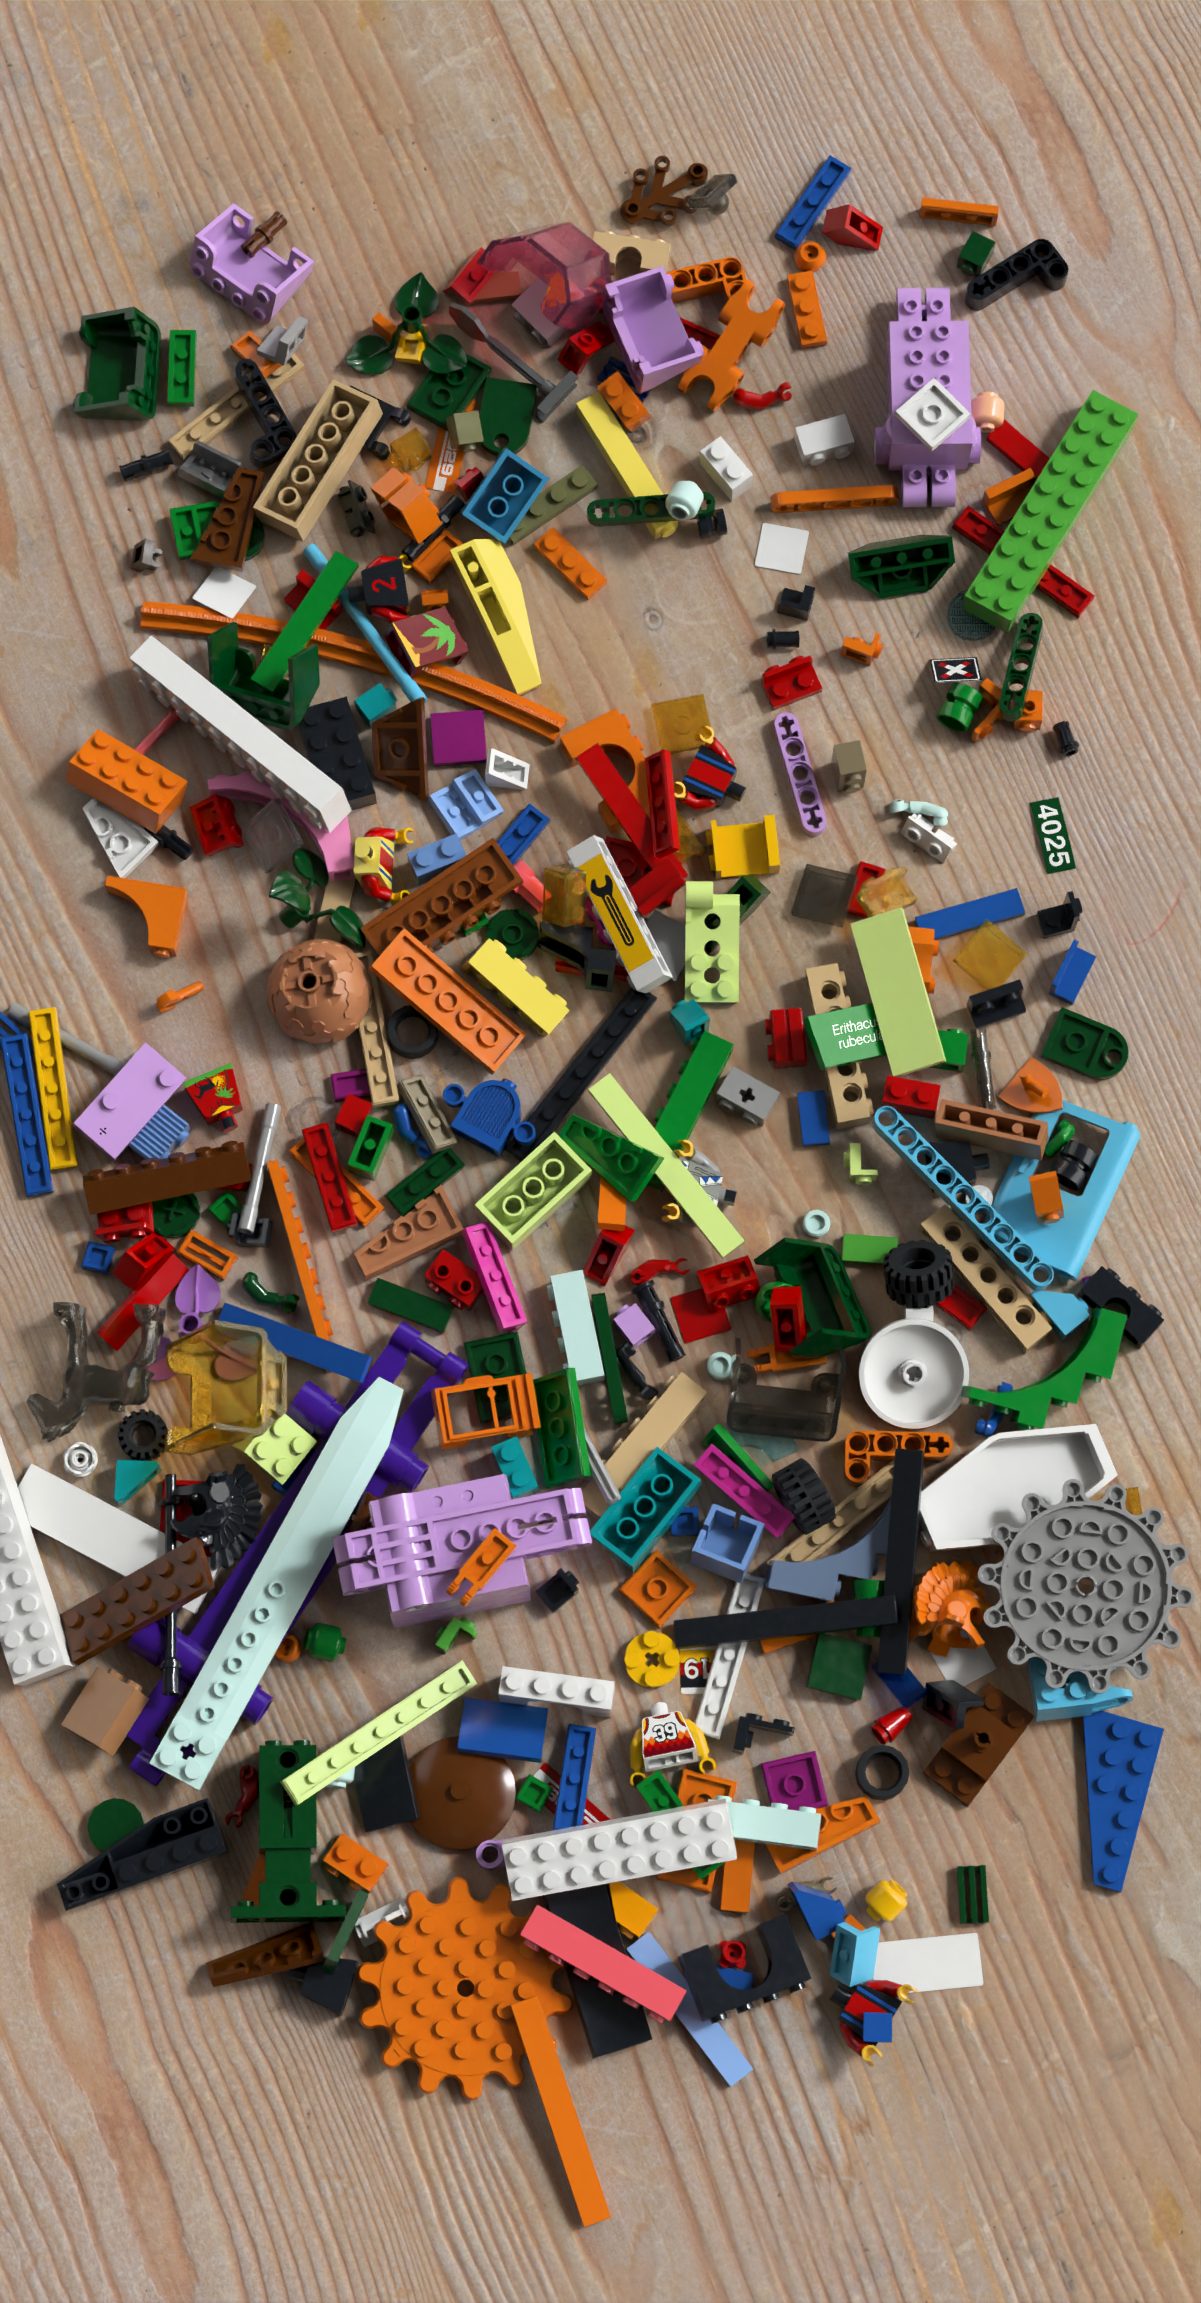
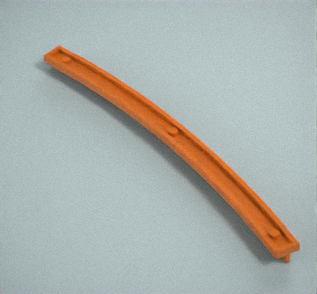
[140,601,567,743]

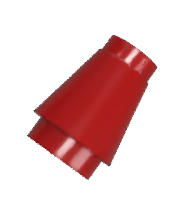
[870,1706,913,1745]

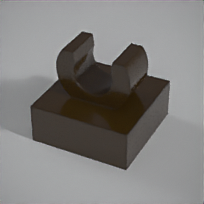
[131,538,163,572]

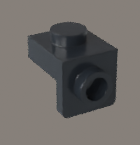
[227,1212,273,1248]
[535,1568,579,1614]

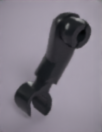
[616,1342,659,1399]

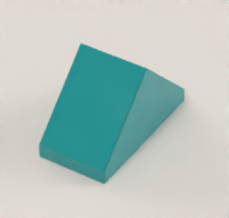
[114,1460,162,1507]

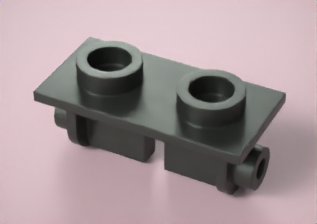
[338,480,376,538]

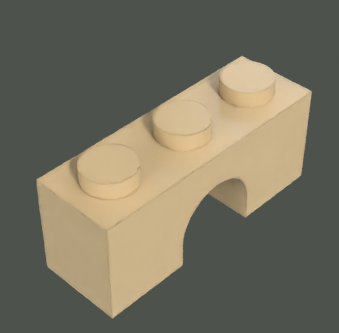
[589,231,671,275]

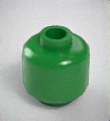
[303,1623,346,1662]

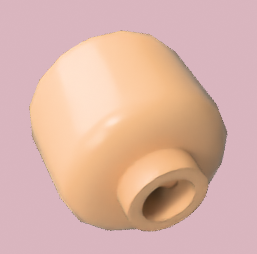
[971,392,1004,433]

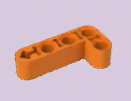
[666,257,749,304]
[843,1430,953,1487]

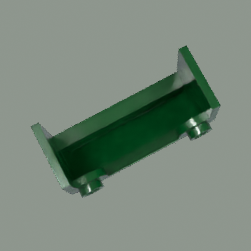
[207,622,320,731]
[754,1237,871,1358]

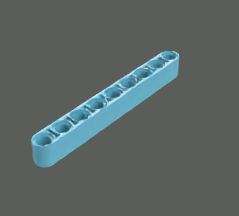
[872,1106,1054,1290]

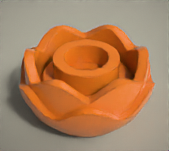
[794,241,826,272]

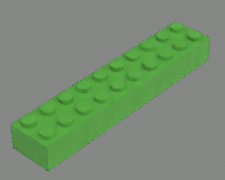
[962,390,1139,634]

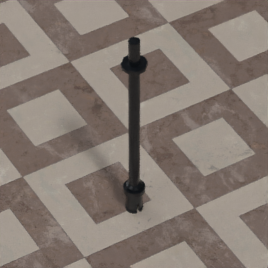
[158,1474,183,1696]

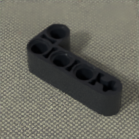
[965,239,1069,311]
[234,359,297,468]

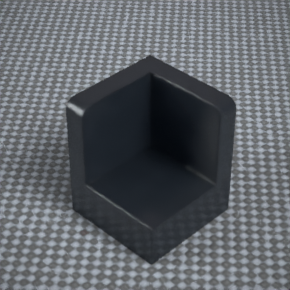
[777,585,815,621]

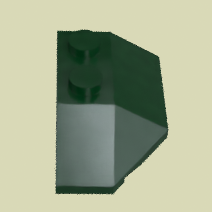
[848,535,955,599]

